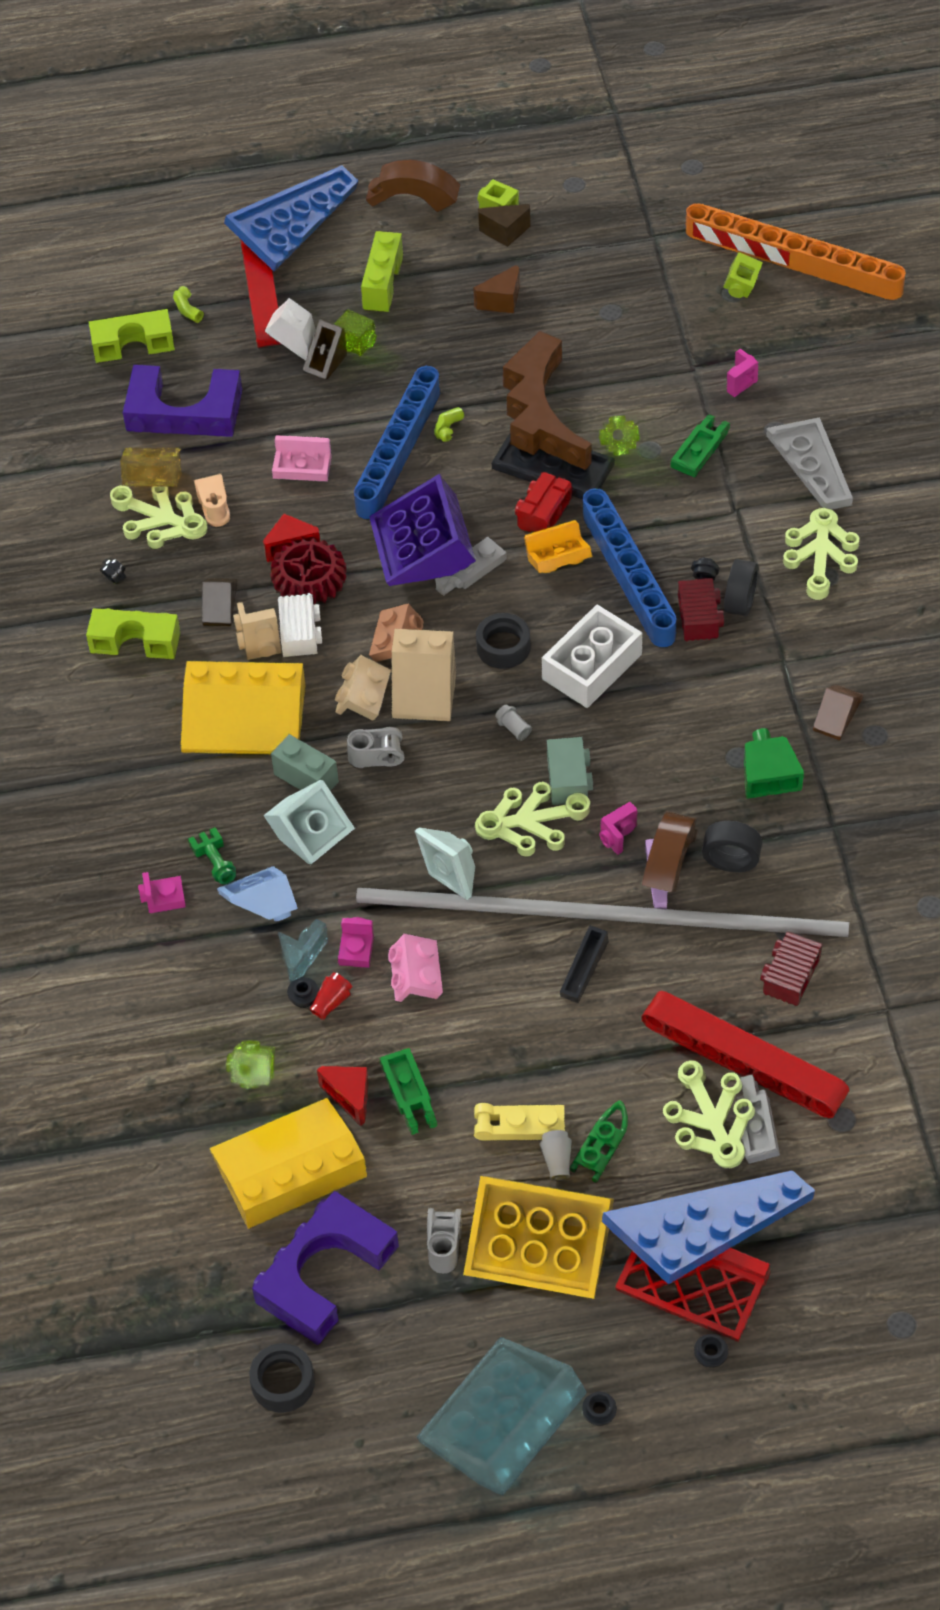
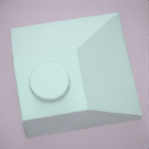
[264,780,355,864]
[415,827,475,900]

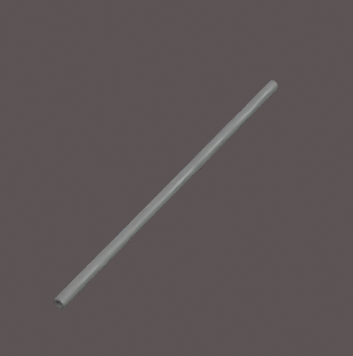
[356,888,849,937]

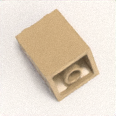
[392,629,456,721]

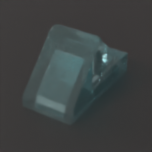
[278,919,328,983]

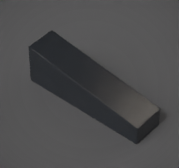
[560,925,609,1003]

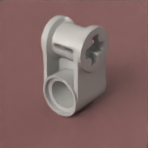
[347,727,405,768]
[427,1208,462,1274]

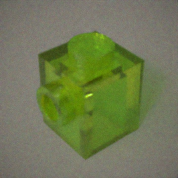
[335,309,377,356]

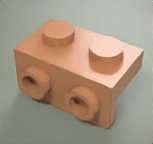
[369,603,424,662]

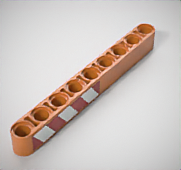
[686,203,906,300]

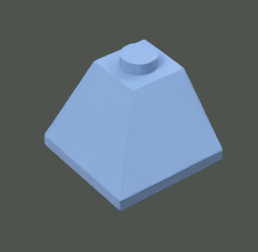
[217,866,298,921]

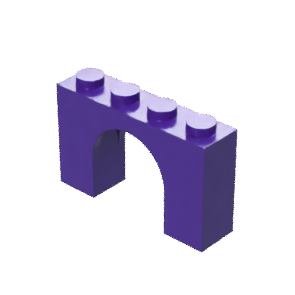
[123,365,242,437]
[252,1191,399,1345]

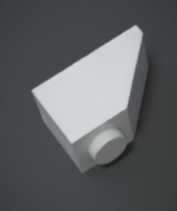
[265,298,316,361]

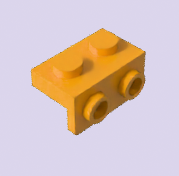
[524,520,592,573]

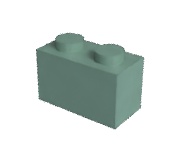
[271,734,339,791]
[547,737,593,805]

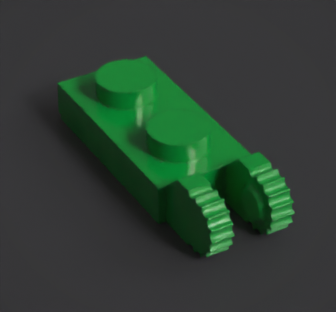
[670,414,730,478]
[379,1048,437,1135]

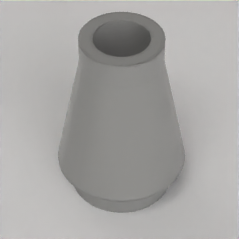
[540,1130,572,1181]

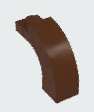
[366,160,460,212]
[642,812,698,892]

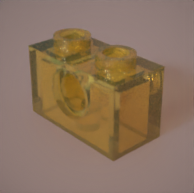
[120,448,182,487]

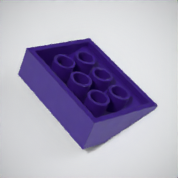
[369,474,476,586]

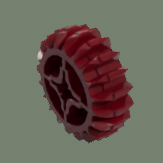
[270,537,347,605]

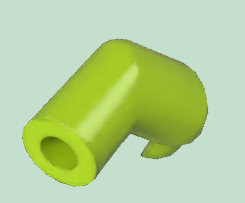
[173,286,204,323]
[434,407,464,442]

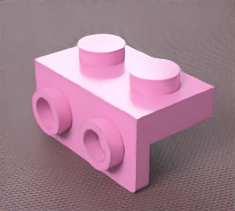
[272,435,332,482]
[388,934,443,1002]

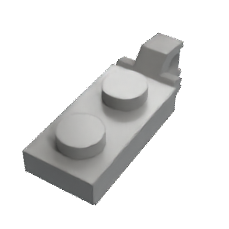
[435,537,507,596]
[735,1074,780,1164]

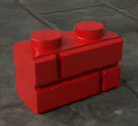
[515,472,572,533]

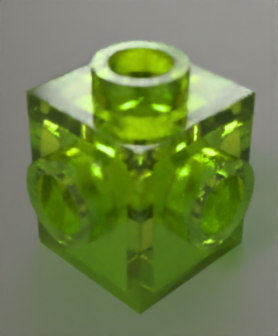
[599,415,640,456]
[226,1040,275,1088]

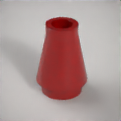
[309,972,353,1020]

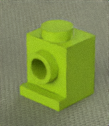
[477,179,519,208]
[723,252,763,298]

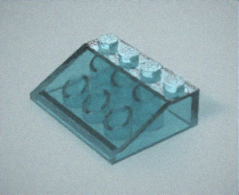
[416,1337,587,1496]

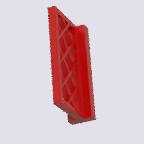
[615,1248,770,1342]

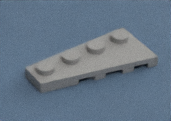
[766,417,853,510]

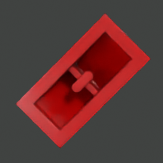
[263,514,320,562]
[317,1066,369,1127]

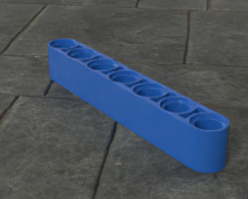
[354,366,440,519]
[583,488,677,647]

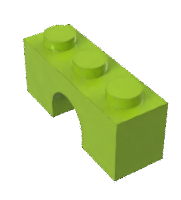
[361,231,403,312]
[89,309,175,363]
[86,608,181,659]

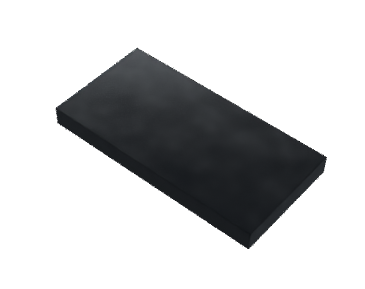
[491,433,615,499]

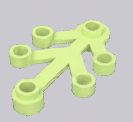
[110,483,208,549]
[783,508,859,600]
[475,782,590,856]
[663,1061,755,1168]

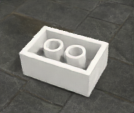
[542,605,642,708]

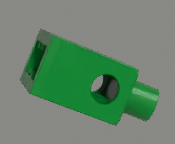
[744,728,804,799]

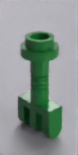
[187,827,236,885]

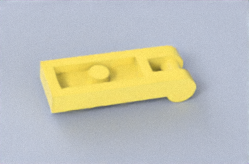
[474,1103,565,1141]

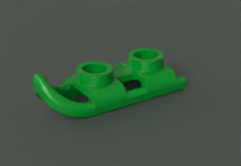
[569,1100,628,1183]

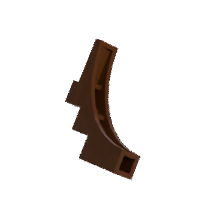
[503,331,592,470]

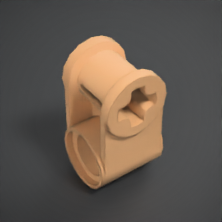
[194,474,230,527]

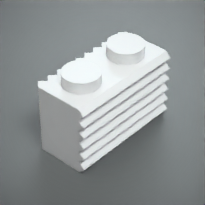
[278,593,322,657]

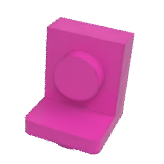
[727,349,758,397]
[599,802,637,855]
[138,872,186,913]
[338,917,374,968]

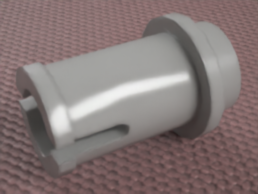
[495,704,532,741]

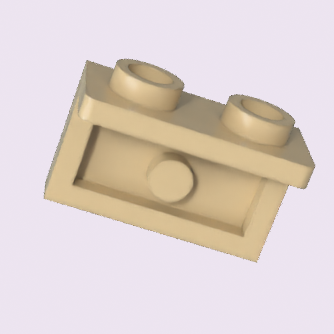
[233,602,281,660]
[335,655,391,720]

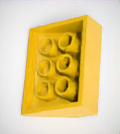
[181,661,305,754]
[210,1098,367,1229]
[463,1176,614,1299]

